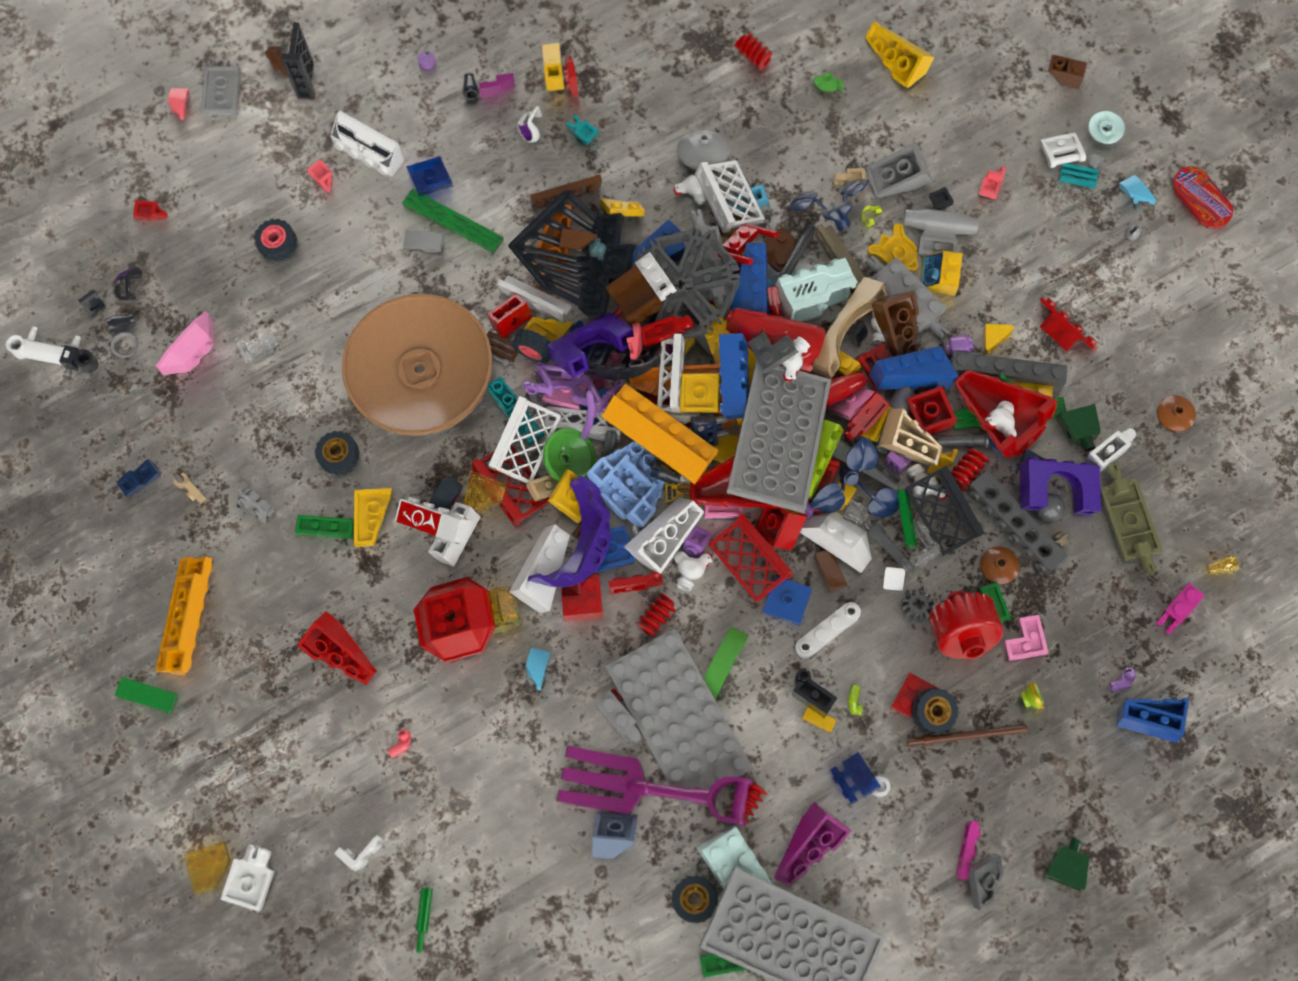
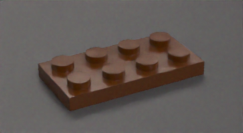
[530,174,602,210]

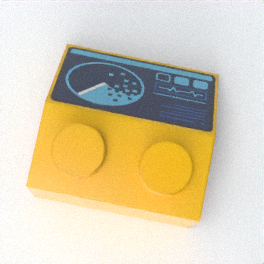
[920,251,963,296]

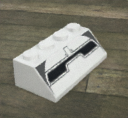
[331,110,404,177]

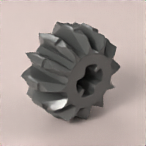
[901,589,934,623]

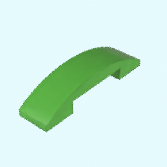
[703,627,749,701]

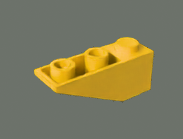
[542,43,565,91]

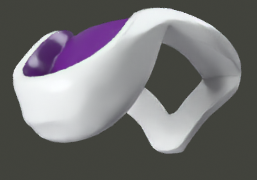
[517,106,542,143]

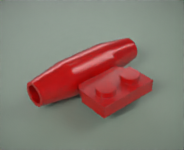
[810,372,867,408]

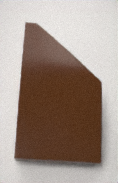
[559,228,598,250]

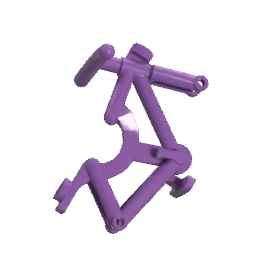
[523,362,623,439]

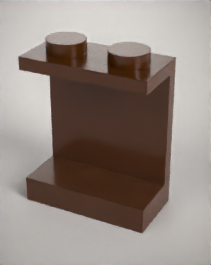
[605,266,664,326]

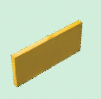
[802,707,837,733]

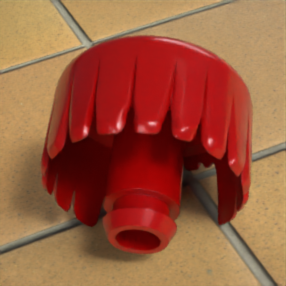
[929,591,1003,659]

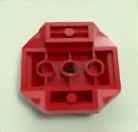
[413,577,496,663]

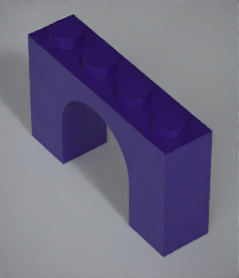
[547,312,634,377]
[1020,457,1101,515]

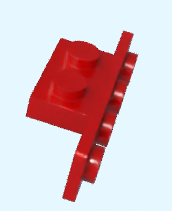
[1040,297,1098,352]

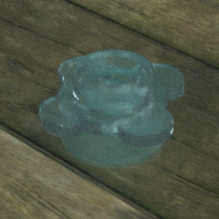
[590,238,606,260]

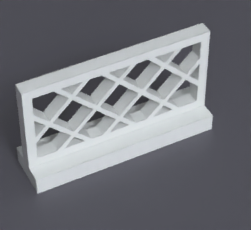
[695,160,765,233]
[488,396,562,484]

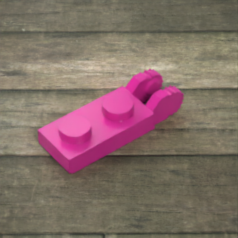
[1156,583,1205,634]
[956,820,981,880]

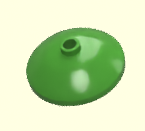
[543,428,596,482]

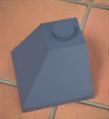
[592,812,638,859]

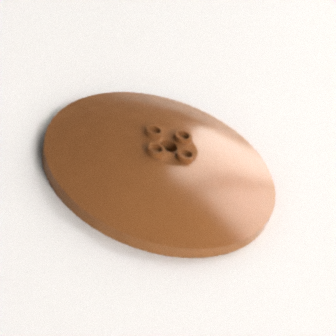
[342,294,493,436]

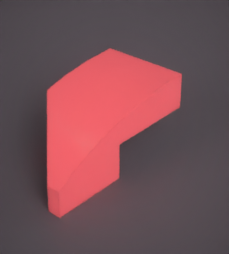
[167,88,190,120]
[307,159,332,194]
[978,166,1006,200]
[627,322,643,360]

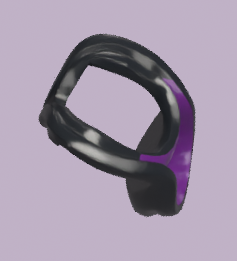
[114,266,143,300]

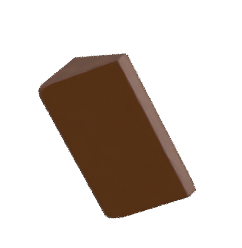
[814,551,847,592]

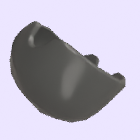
[1033,493,1065,522]

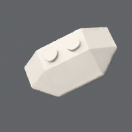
[800,512,872,573]

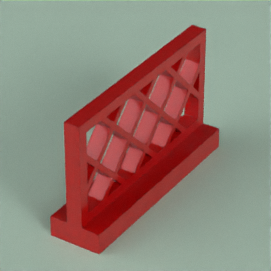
[471,445,550,528]
[708,513,794,603]

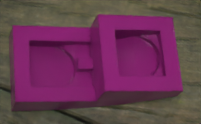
[479,73,515,98]

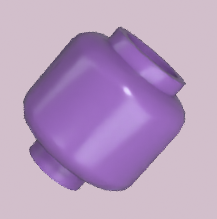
[946,334,974,356]

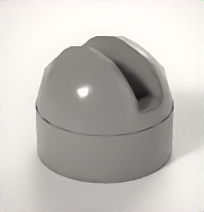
[1088,154,1104,169]
[1125,224,1141,241]

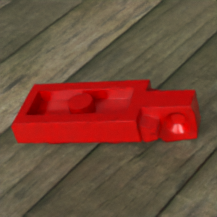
[640,315,694,347]
[843,392,890,441]
[608,572,663,595]

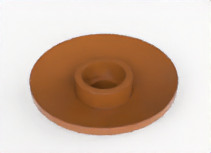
[1157,396,1196,432]
[980,547,1019,585]

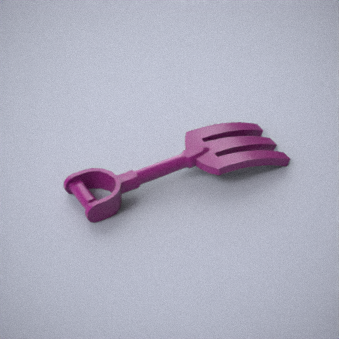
[556,746,753,827]

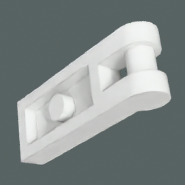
[635,252,677,301]

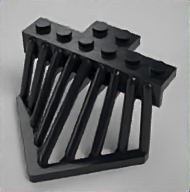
[508,190,634,317]

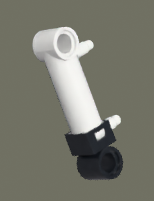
[6,326,99,373]

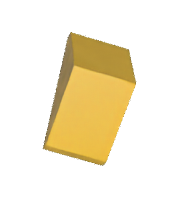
[983,324,1015,355]

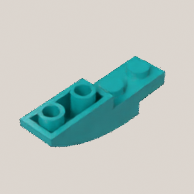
[487,376,545,446]

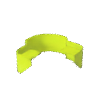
[861,205,882,228]

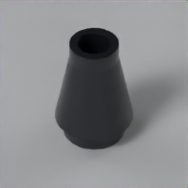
[462,73,480,100]
[106,314,135,333]

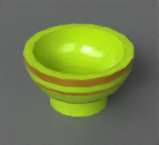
[1021,681,1045,709]

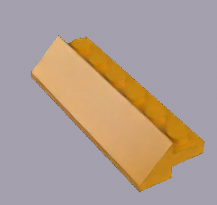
[602,383,719,485]
[155,556,213,675]

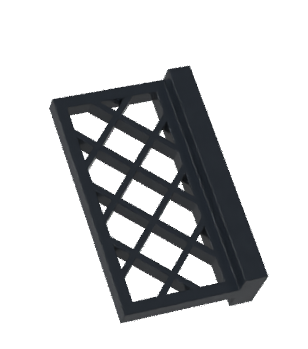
[281,22,316,100]
[905,465,985,556]

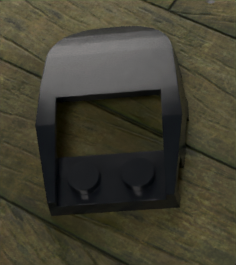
[584,342,662,380]

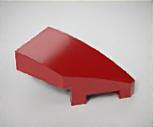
[133,200,168,220]

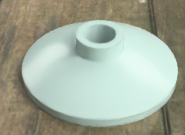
[1088,111,1125,144]

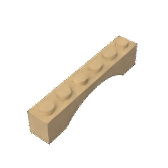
[812,277,887,379]

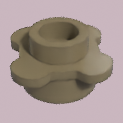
[1052,531,1070,547]

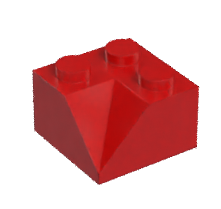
[906,386,957,435]
[755,508,807,550]
[562,574,604,622]

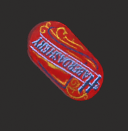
[1173,166,1233,229]

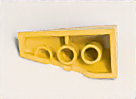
[865,21,935,88]

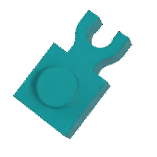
[566,115,599,146]

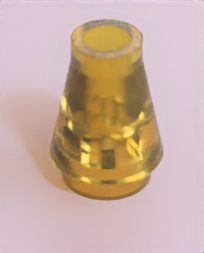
[1207,555,1240,575]

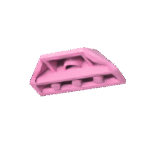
[155,311,214,375]

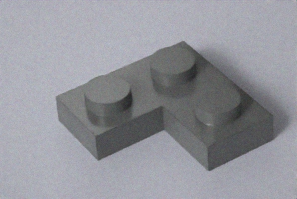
[748,332,798,374]

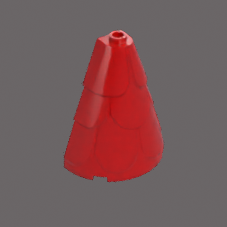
[725,308,825,373]
[954,370,1057,458]
[689,455,782,509]

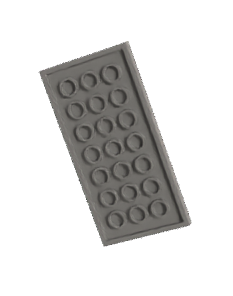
[727,360,831,513]
[605,628,753,808]
[699,867,886,981]

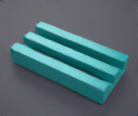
[1059,163,1099,188]

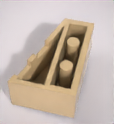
[879,408,942,466]

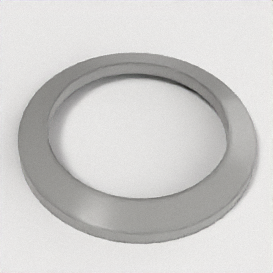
[110,332,138,358]

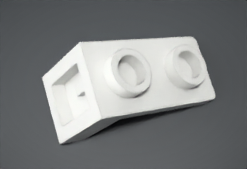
[334,835,383,871]

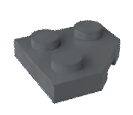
[968,853,1004,910]

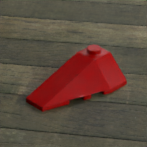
[297,611,377,685]

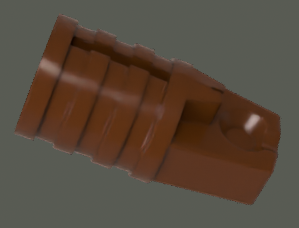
[265,46,288,78]

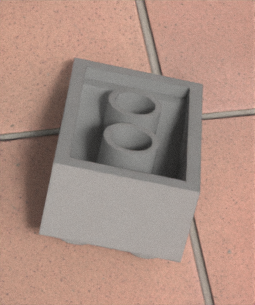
[866,143,932,198]

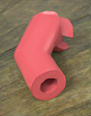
[388,729,412,758]

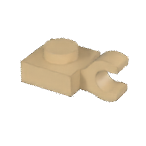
[833,168,866,186]
[173,473,206,504]

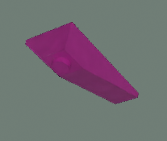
[774,802,851,887]

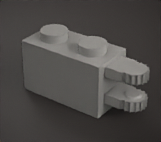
[595,691,642,745]

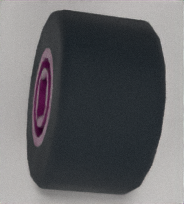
[429,476,463,509]

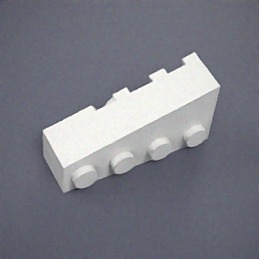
[624,497,704,574]
[509,524,570,613]

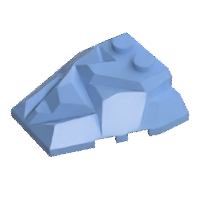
[587,441,666,527]

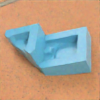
[1119,175,1156,205]
[526,648,550,691]

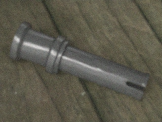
[931,431,989,448]

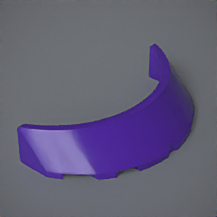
[527,476,611,587]

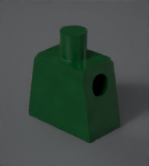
[1056,404,1101,452]
[1043,838,1090,892]

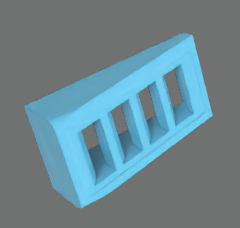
[730,184,770,211]

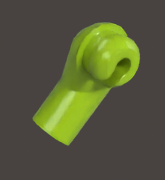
[848,685,863,715]

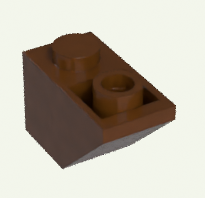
[1048,54,1087,89]

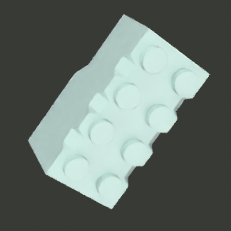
[775,258,858,322]
[696,825,772,890]

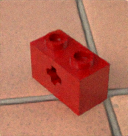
[487,294,532,338]

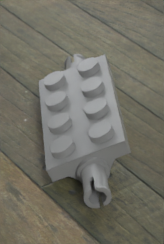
[683,209,728,309]
[865,255,950,340]

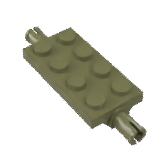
[1100,463,1163,575]

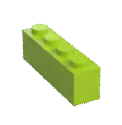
[808,419,844,500]

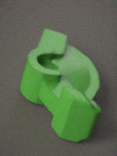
[813,72,844,92]

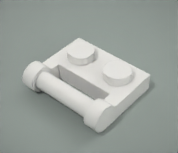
[1040,132,1086,168]

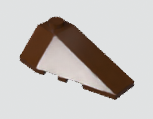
[871,291,919,357]

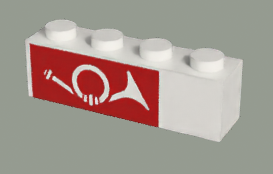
[395,497,471,543]

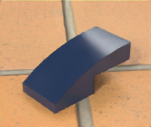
[116,459,161,497]

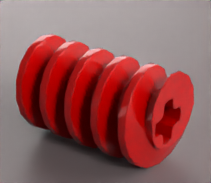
[735,33,773,71]
[950,449,989,492]
[635,593,677,637]
[725,782,768,823]

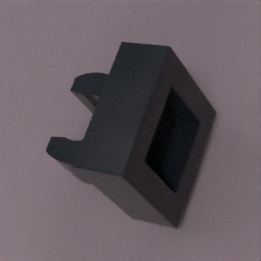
[929,187,954,210]
[78,290,106,316]
[847,319,868,346]

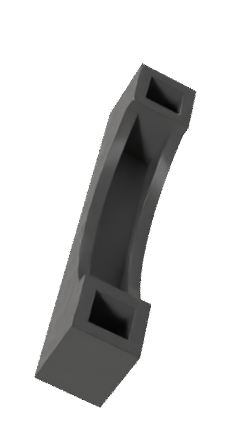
[950,351,1067,391]

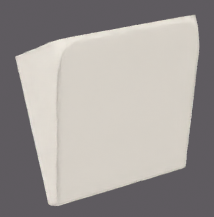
[883,567,905,591]

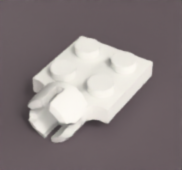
[221,845,274,911]

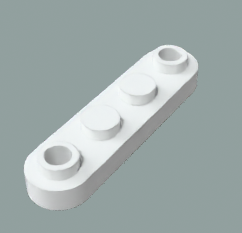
[795,602,861,659]

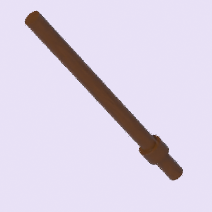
[907,725,1028,747]

